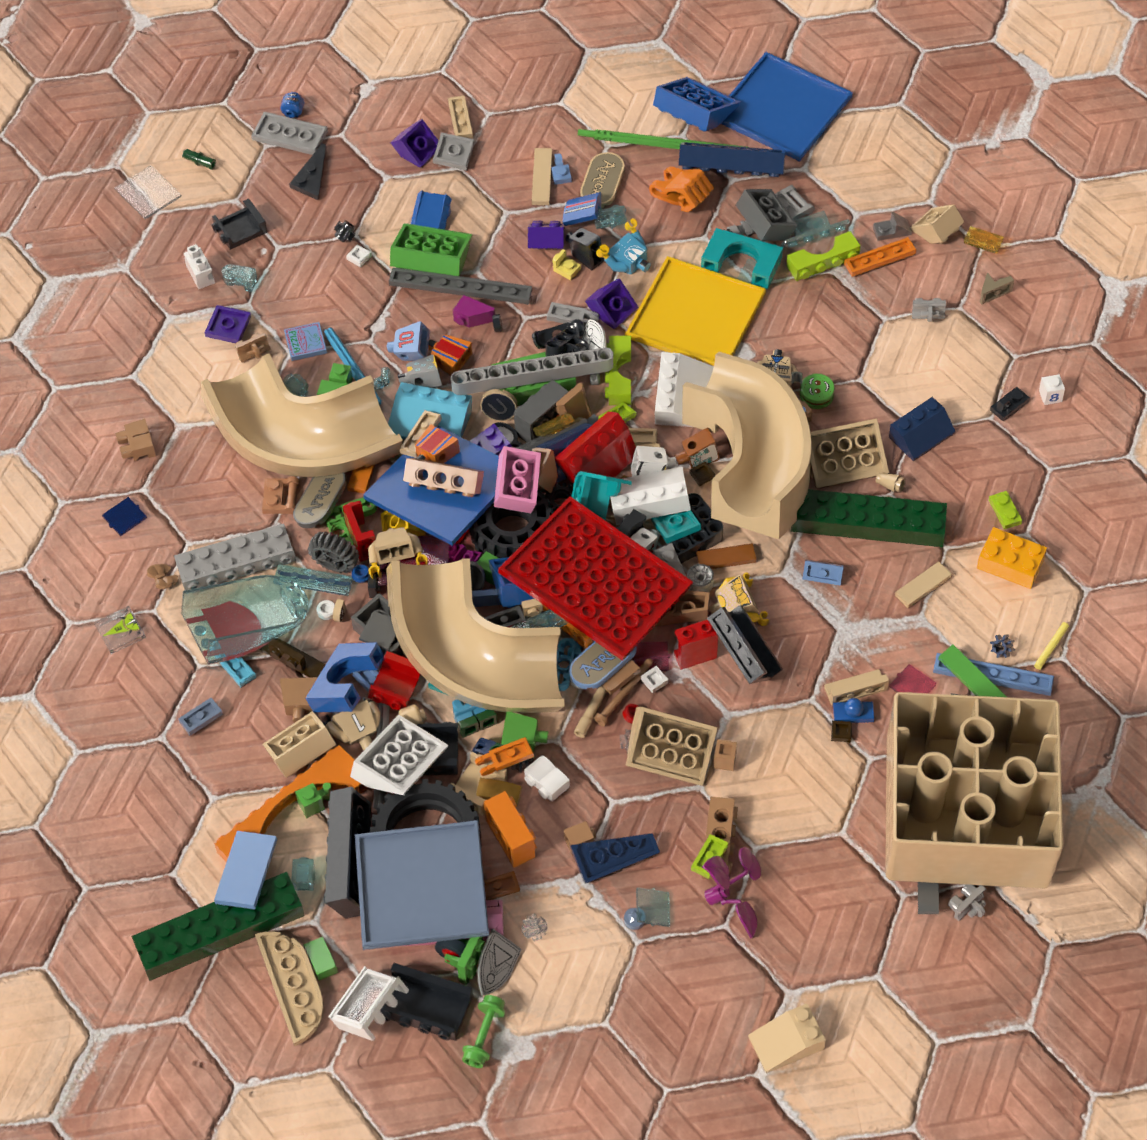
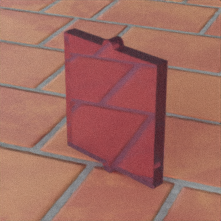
[632,641,670,672]
[889,664,937,694]

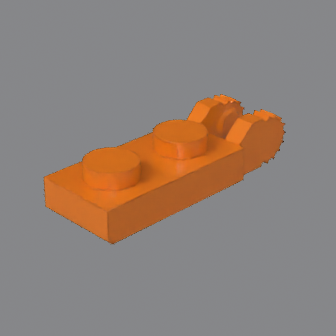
[475,737,534,776]

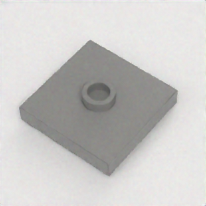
[433,132,475,170]

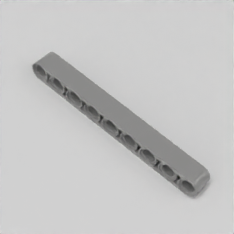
[451,347,613,395]

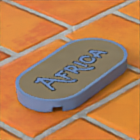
[570,641,637,689]

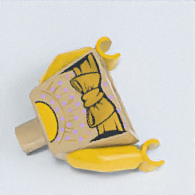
[709,572,769,626]

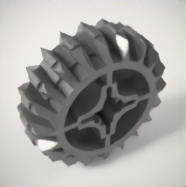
[308,531,359,574]

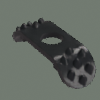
[532,319,585,349]

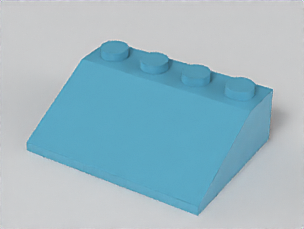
[388,382,472,439]

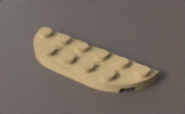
[255,932,323,1047]

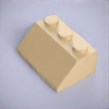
[263,711,336,778]

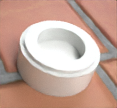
[317,600,335,620]

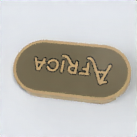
[580,152,624,208]

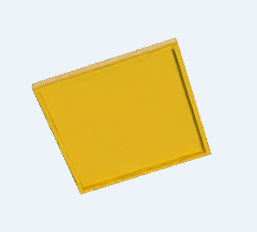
[625,256,766,366]

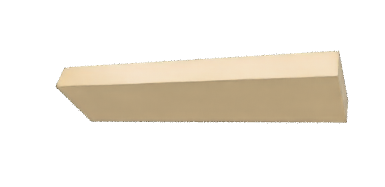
[532,148,552,205]

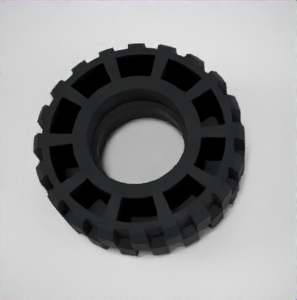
[470,490,554,558]

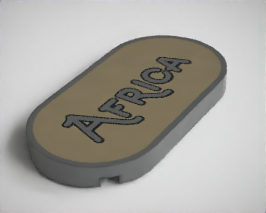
[293,472,347,528]

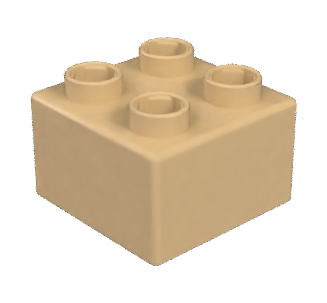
[885,692,1063,889]

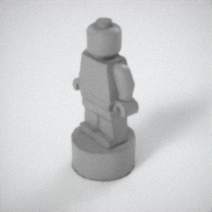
[726,220,754,237]

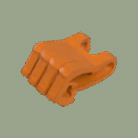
[649,166,714,212]

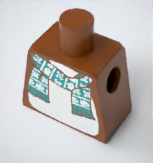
[674,428,720,468]

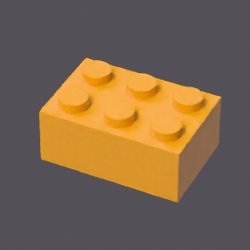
[977,527,1047,589]

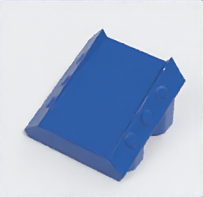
[411,190,452,230]

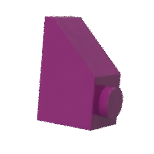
[453,295,495,328]

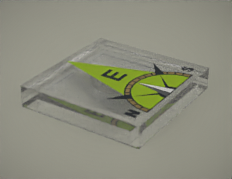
[94,606,146,654]

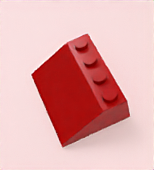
[555,411,636,486]

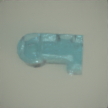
[221,265,257,292]

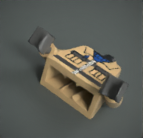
[757,349,802,388]

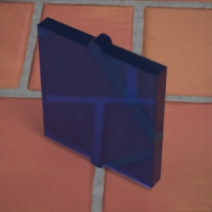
[102,497,147,536]

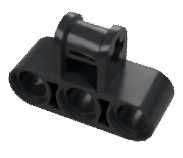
[545,328,590,357]

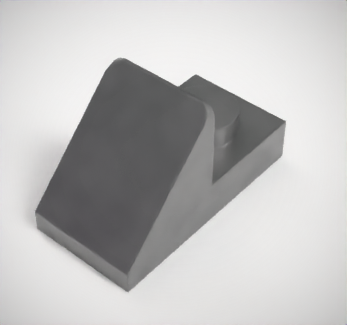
[873,212,912,241]

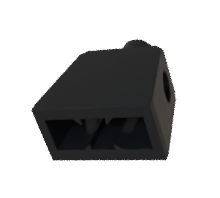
[565,228,604,270]

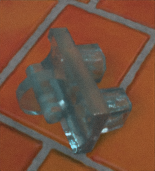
[594,205,627,229]

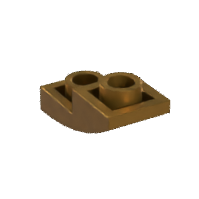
[476,778,522,806]

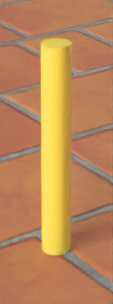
[1034,622,1069,670]

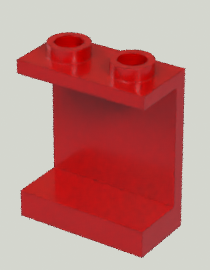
[368,651,421,710]

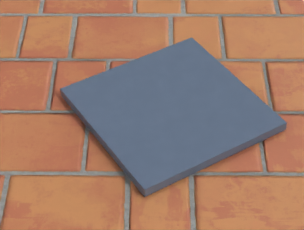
[355,820,489,950]

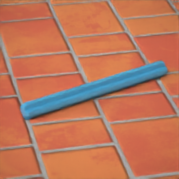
[324,327,382,406]

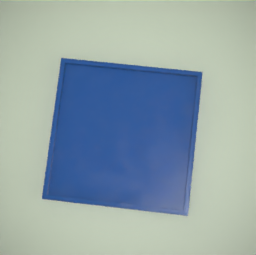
[721,52,853,162]
[363,426,499,546]

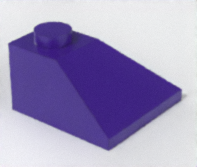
[390,119,439,167]
[585,278,639,329]

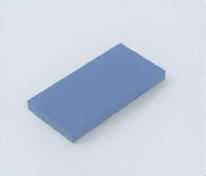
[214,831,277,909]

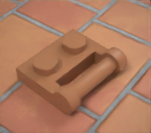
[262,476,299,514]

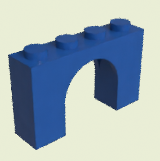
[305,642,384,712]

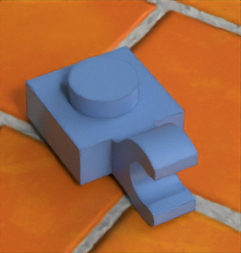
[551,153,571,185]

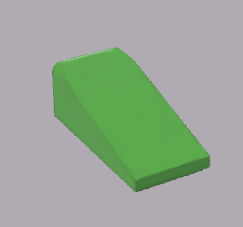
[303,937,338,981]

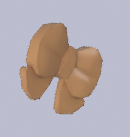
[147,564,178,589]

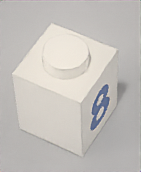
[1039,374,1065,405]

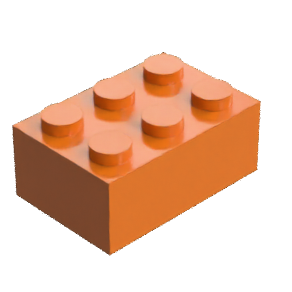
[484,791,537,868]

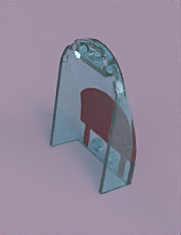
[181,575,309,665]

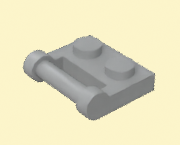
[775,185,815,221]

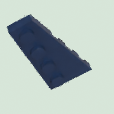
[569,833,660,884]

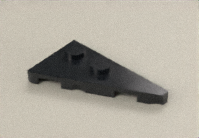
[289,143,326,200]

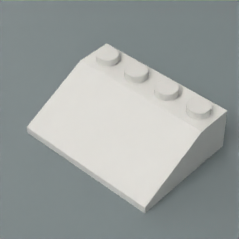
[655,352,714,427]
[610,466,691,525]
[350,715,448,795]

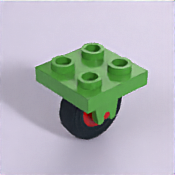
[435,936,485,985]

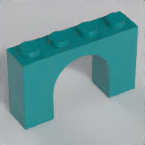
[701,228,783,289]

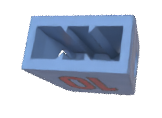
[387,321,430,361]

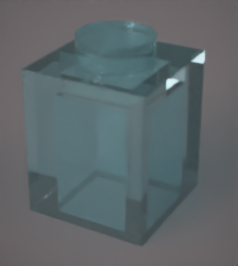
[291,857,315,890]

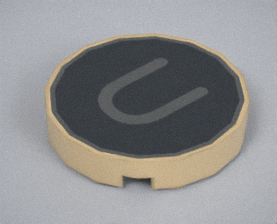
[480,389,517,421]

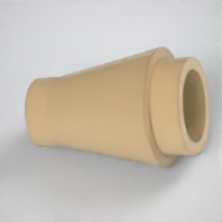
[876,472,905,493]

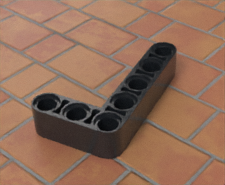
[652,493,723,564]

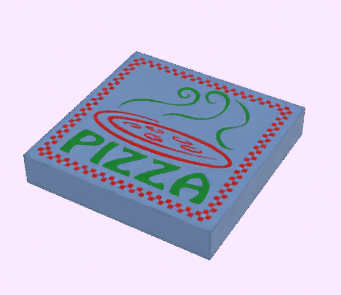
[284,322,327,361]

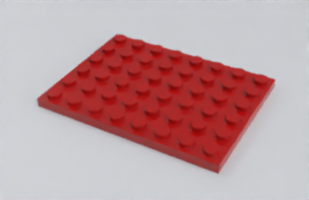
[498,497,693,661]

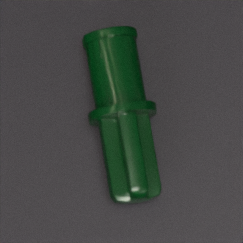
[182,149,216,170]

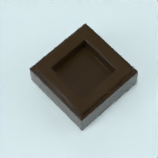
[689,462,715,486]
[831,720,852,743]

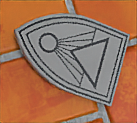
[478,929,522,995]

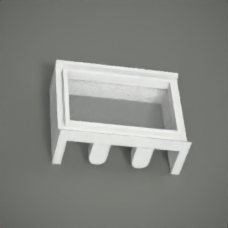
[329,966,409,1041]

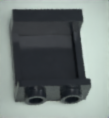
[211,198,267,250]

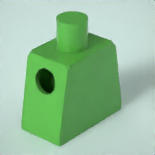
[501,712,548,752]

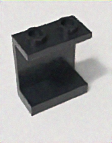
[417,722,458,776]

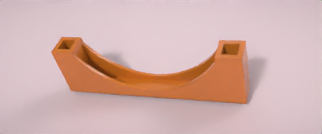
[215,745,369,862]

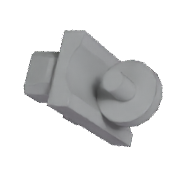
[912,298,946,322]
[949,885,986,921]

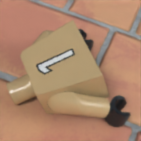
[320,697,380,751]

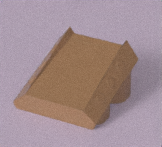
[555,383,592,426]

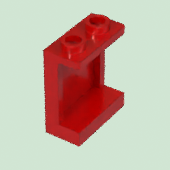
[343,500,376,562]
[674,619,718,670]

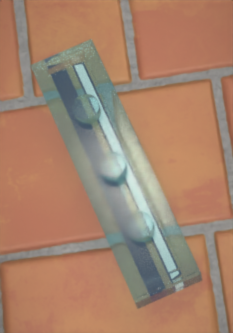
[274,564,353,596]

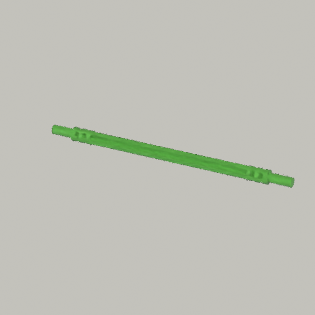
[578,129,745,149]

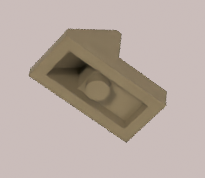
[980,273,1014,305]

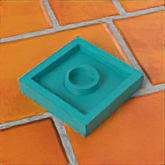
[651,510,701,544]

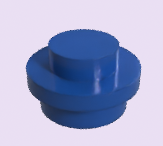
[351,564,369,583]

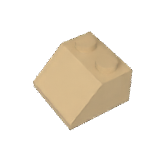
[910,204,964,244]

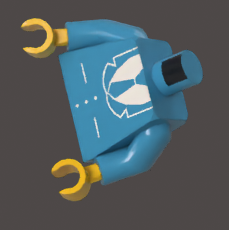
[596,218,651,275]

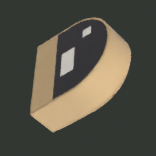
[332,599,346,622]

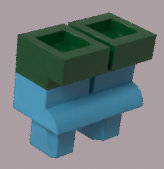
[452,700,497,738]

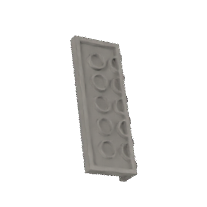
[174,524,296,593]

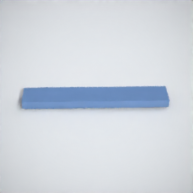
[933,653,1054,696]

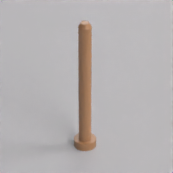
[594,658,653,727]

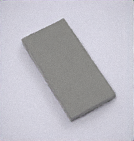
[251,112,328,155]

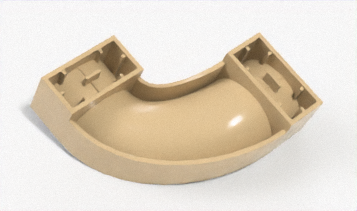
[682,352,811,540]
[201,354,403,477]
[387,559,565,714]

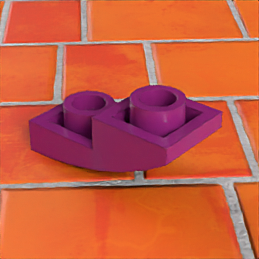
[443,544,483,563]

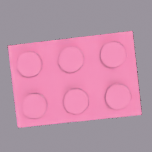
[494,446,541,513]

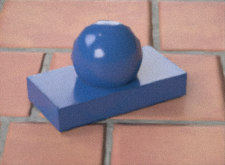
[833,698,874,723]

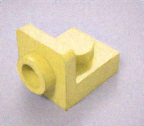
[552,249,581,280]

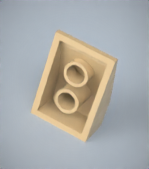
[748,1003,826,1073]

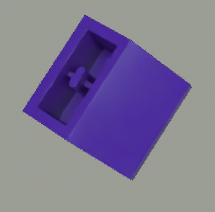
[528,221,564,249]

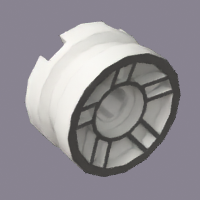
[687,564,714,592]

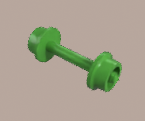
[462,995,505,1068]

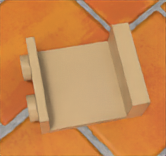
[451,752,507,816]

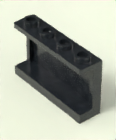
[707,605,783,684]
[380,963,473,1041]

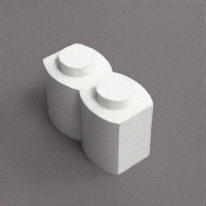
[524,755,570,802]

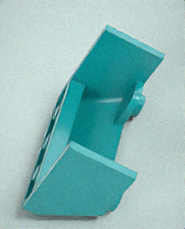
[572,471,632,521]

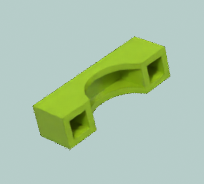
[787,231,861,281]
[605,336,631,405]

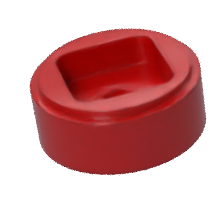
[622,704,639,724]

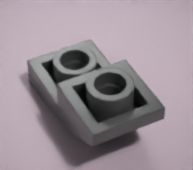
[918,882,939,914]

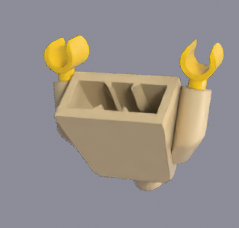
[368,528,428,579]

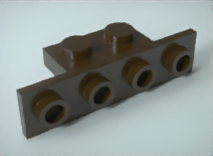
[257,631,326,678]

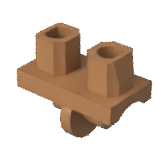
[235,333,271,363]

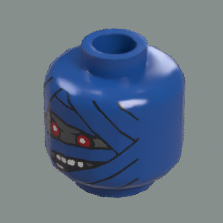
[280,92,304,118]

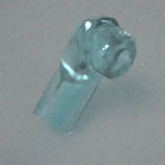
[373,367,390,390]

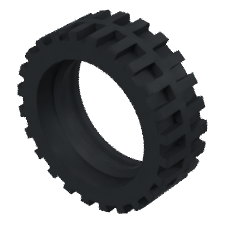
[370,779,482,846]

